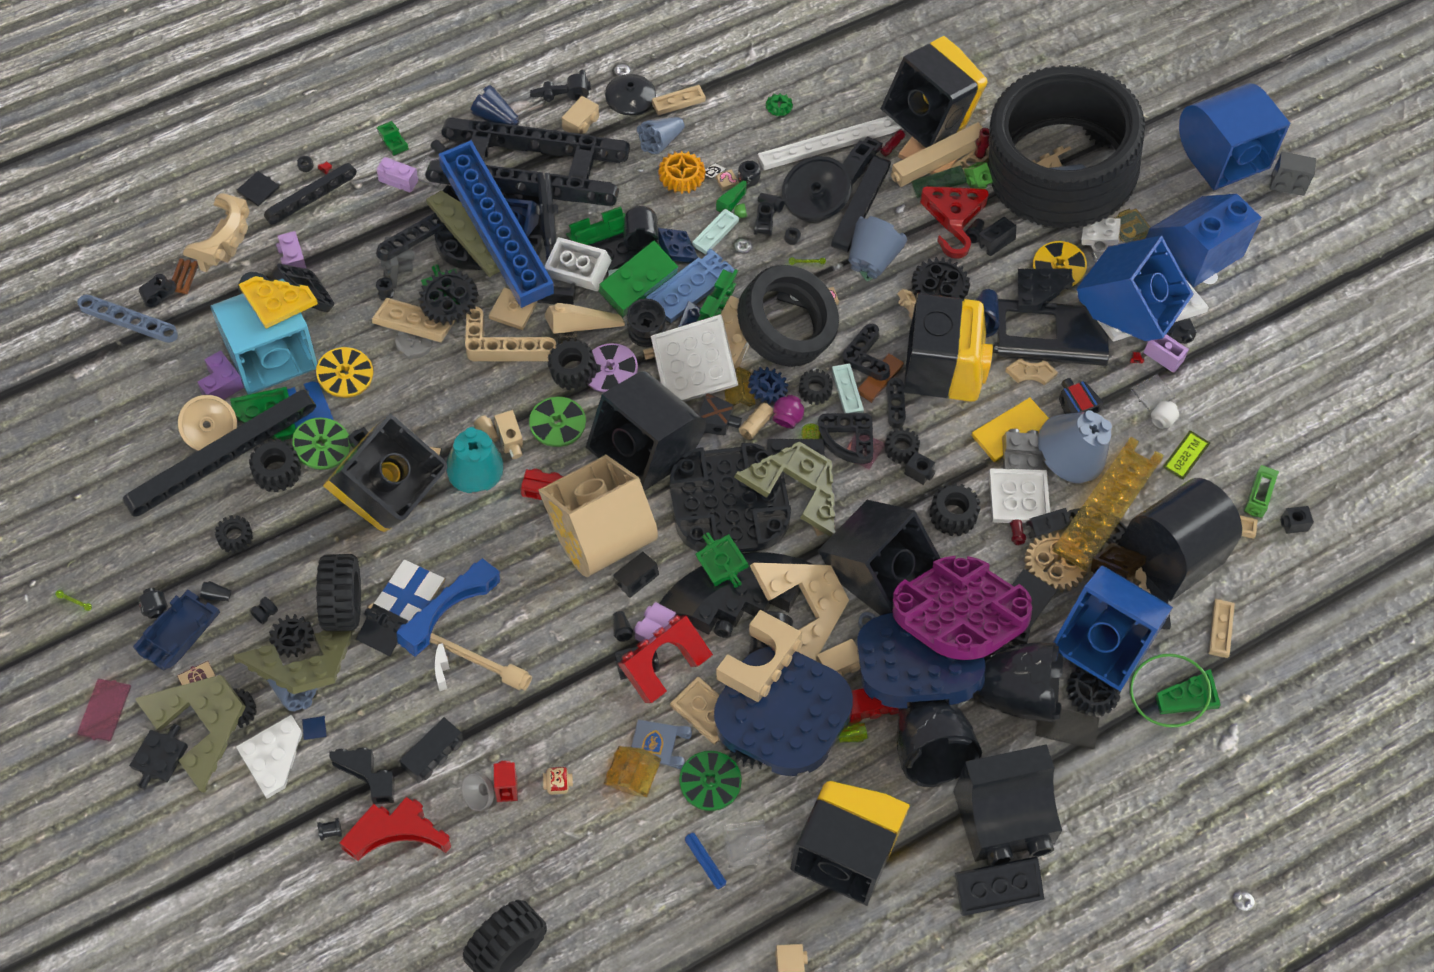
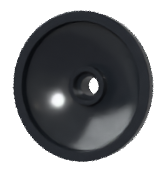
[605,74,656,116]

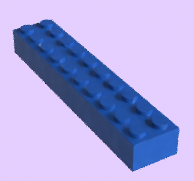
[439,140,554,308]

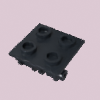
[356,604,408,657]

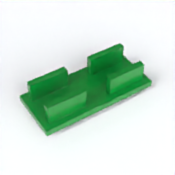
[566,206,625,245]
[697,269,738,321]

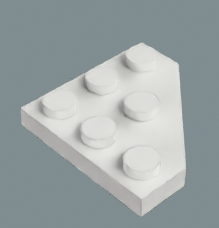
[236,715,302,799]

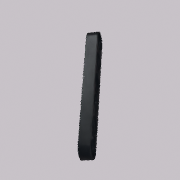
[264,163,357,225]
[376,212,446,261]

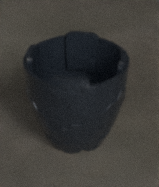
[978,642,1064,722]
[896,699,983,787]

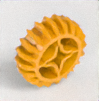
[658,150,705,194]

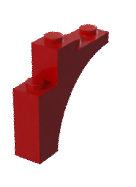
[339,797,451,862]

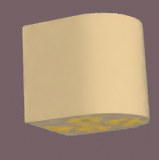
[539,455,658,577]

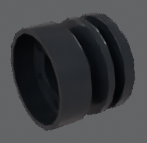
[627,298,666,347]

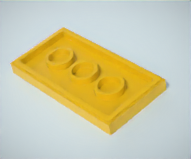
[971,397,1049,463]

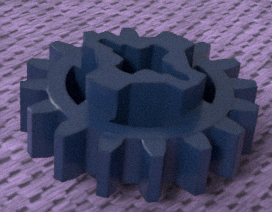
[748,367,789,405]

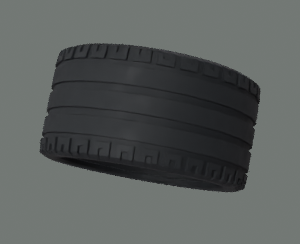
[988,65,1145,229]

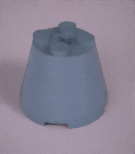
[848,216,907,279]

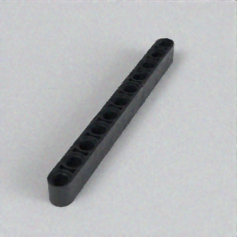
[122,390,316,517]

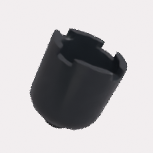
[623,206,659,251]

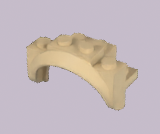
[183,193,249,272]

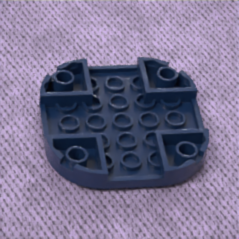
[857,613,985,708]
[714,647,853,776]

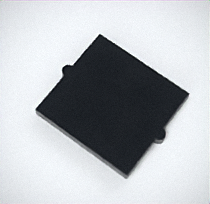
[237,171,280,207]

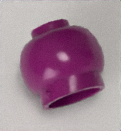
[772,395,804,429]

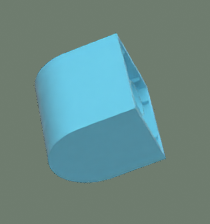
[211,279,317,395]

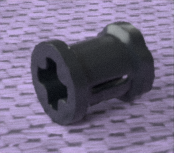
[376,277,394,301]
[317,818,342,841]

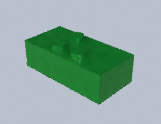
[599,241,678,318]

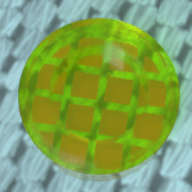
[801,423,820,439]

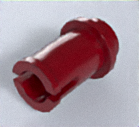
[1010,519,1027,545]

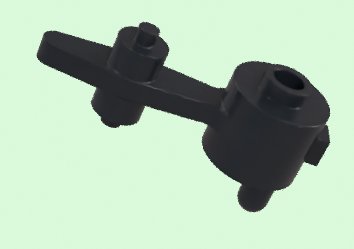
[530,69,591,102]

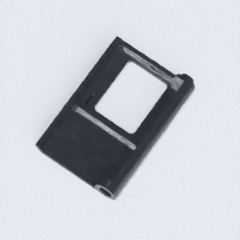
[993,299,1109,366]

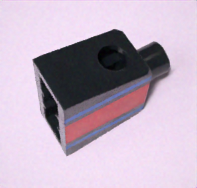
[1059,378,1103,414]

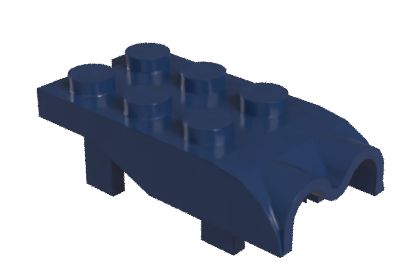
[133,589,220,671]

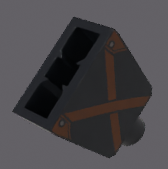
[699,393,742,436]

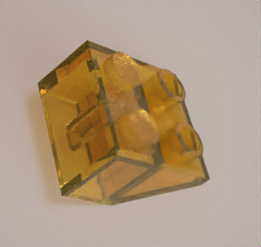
[604,746,661,798]

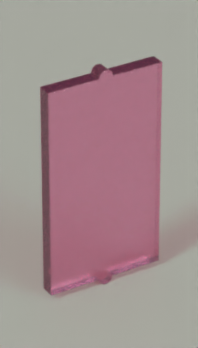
[77,679,131,742]

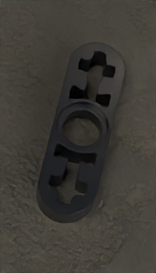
[886,378,906,429]

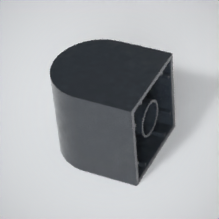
[586,371,706,491]
[1118,478,1242,602]

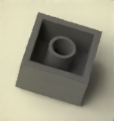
[1270,152,1316,196]

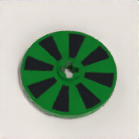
[679,751,742,811]

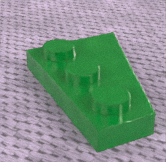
[1155,669,1221,715]

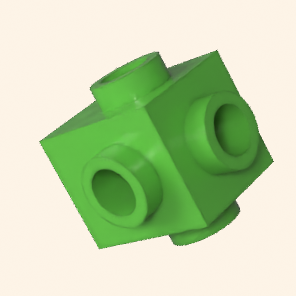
[964,162,992,189]

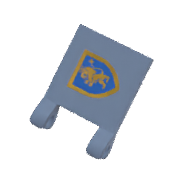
[629,720,692,769]

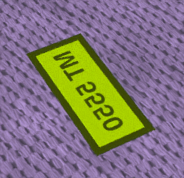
[1163,430,1210,480]

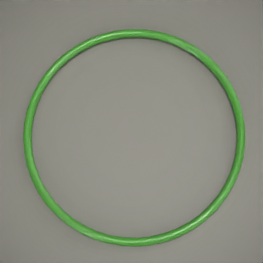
[1130,654,1211,727]

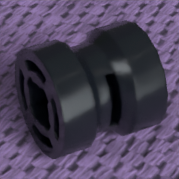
[249,597,278,625]

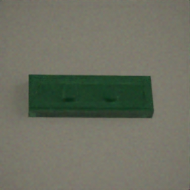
[911,165,967,198]

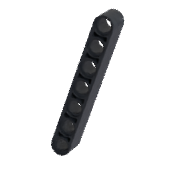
[831,155,891,253]

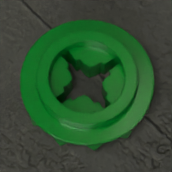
[766,93,793,116]

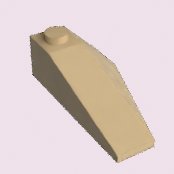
[545,303,625,334]

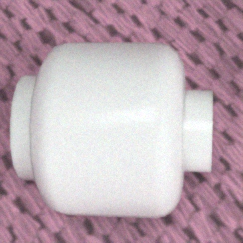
[1151,401,1179,429]

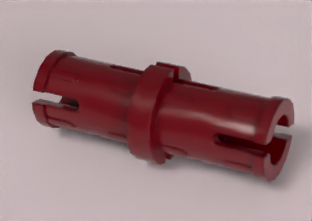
[974,128,989,159]

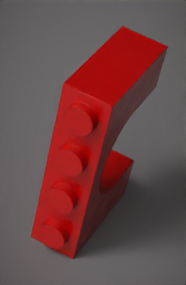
[618,615,713,703]

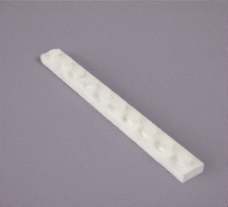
[757,116,904,170]

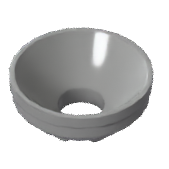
[462,772,494,811]

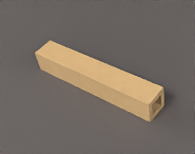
[891,122,983,187]

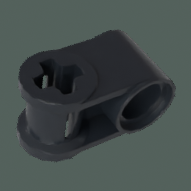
[754,201,774,236]
[139,274,176,308]

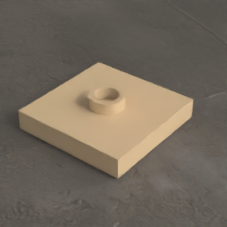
[489,288,537,330]

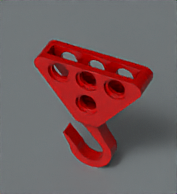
[920,186,989,259]

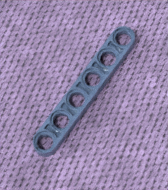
[77,295,178,343]

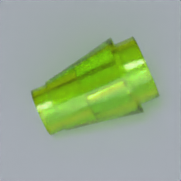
[839,722,868,743]

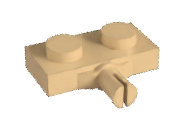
[897,289,916,319]

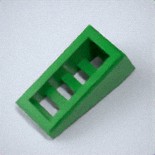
[716,180,747,213]

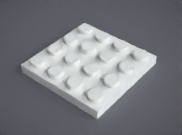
[651,314,738,402]

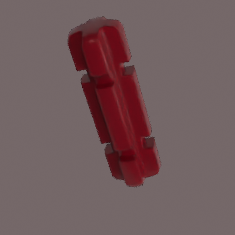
[880,129,906,157]

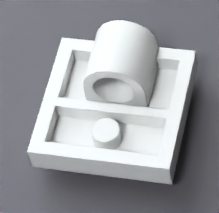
[1081,218,1121,253]

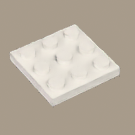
[989,469,1050,523]

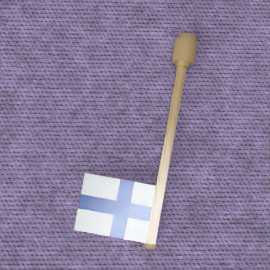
[367,560,532,691]

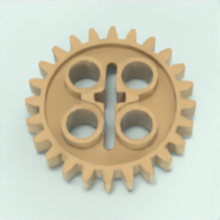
[1024,533,1088,593]

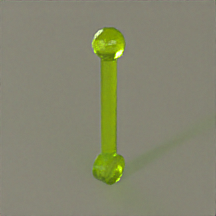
[789,257,826,265]
[55,590,92,611]

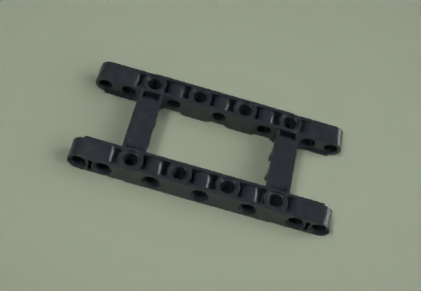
[425,118,631,206]

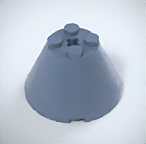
[1038,410,1112,483]

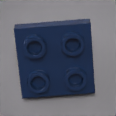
[658,228,698,263]

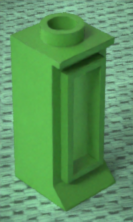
[1244,465,1279,518]

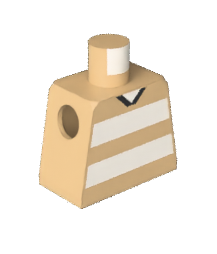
[495,410,523,459]

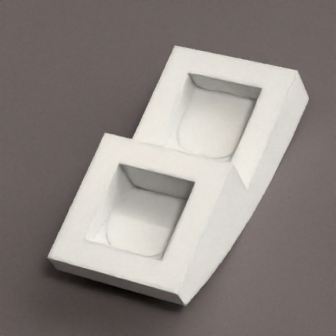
[435,643,450,691]

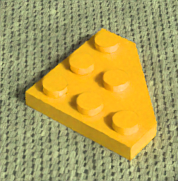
[239,276,318,329]

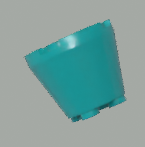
[446,427,504,493]

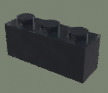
[399,717,463,783]

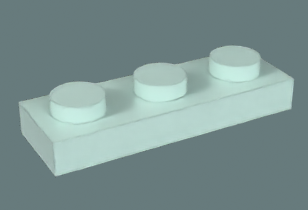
[692,209,739,255]
[832,364,864,413]

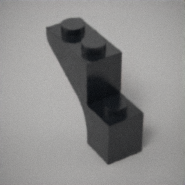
[329,747,395,804]

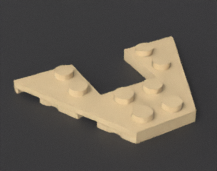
[750,563,849,661]

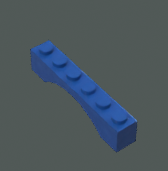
[396,558,500,657]

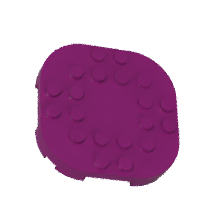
[892,556,1032,660]

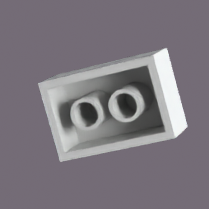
[544,237,612,292]

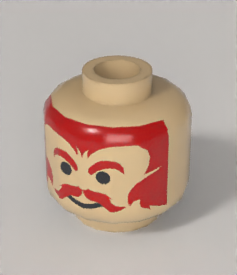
[543,767,573,795]

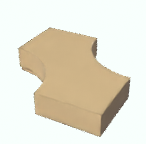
[1005,358,1058,385]

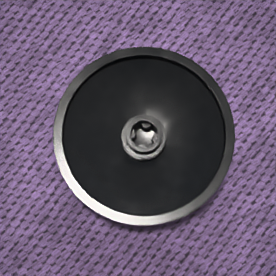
[782,156,852,221]

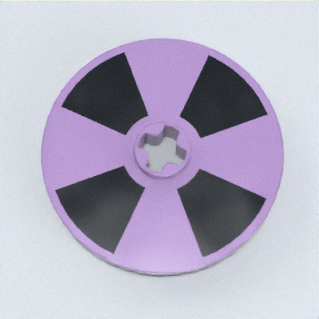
[587,343,638,393]

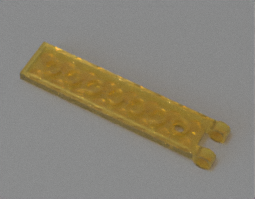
[1052,437,1164,571]

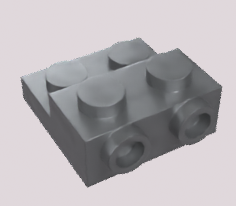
[1002,429,1042,470]

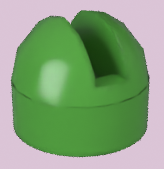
[734,203,747,218]

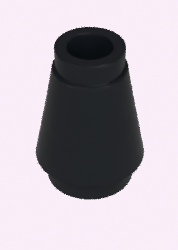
[758,193,785,213]
[965,218,984,244]
[200,581,232,602]
[613,611,633,642]

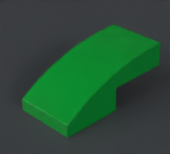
[376,121,409,156]

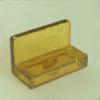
[724,367,756,407]

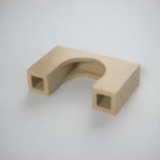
[716,610,803,702]

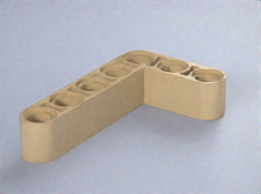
[465,307,556,361]

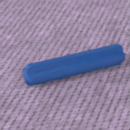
[685,832,726,889]

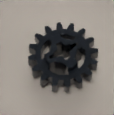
[269,614,314,658]

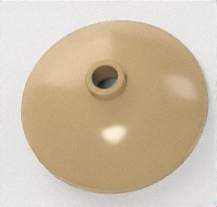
[178,395,237,451]

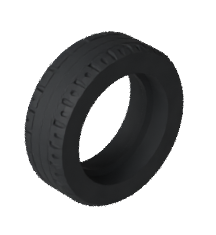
[737,265,839,367]

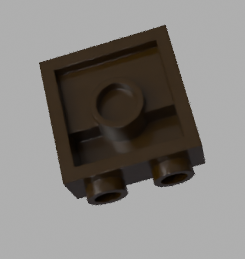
[1091,543,1147,581]

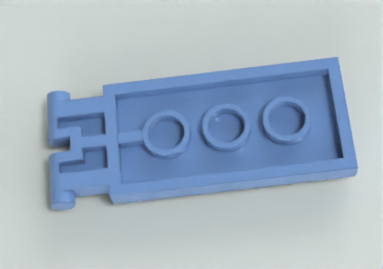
[646,249,735,323]

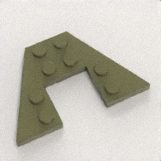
[734,441,836,537]
[234,630,355,694]
[135,675,246,793]

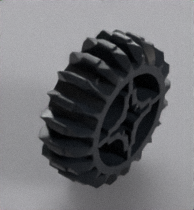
[1066,667,1121,717]

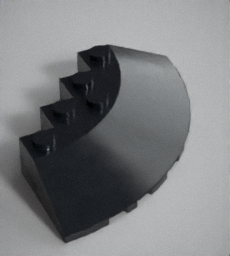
[659,552,815,635]

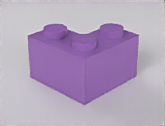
[197,350,244,400]

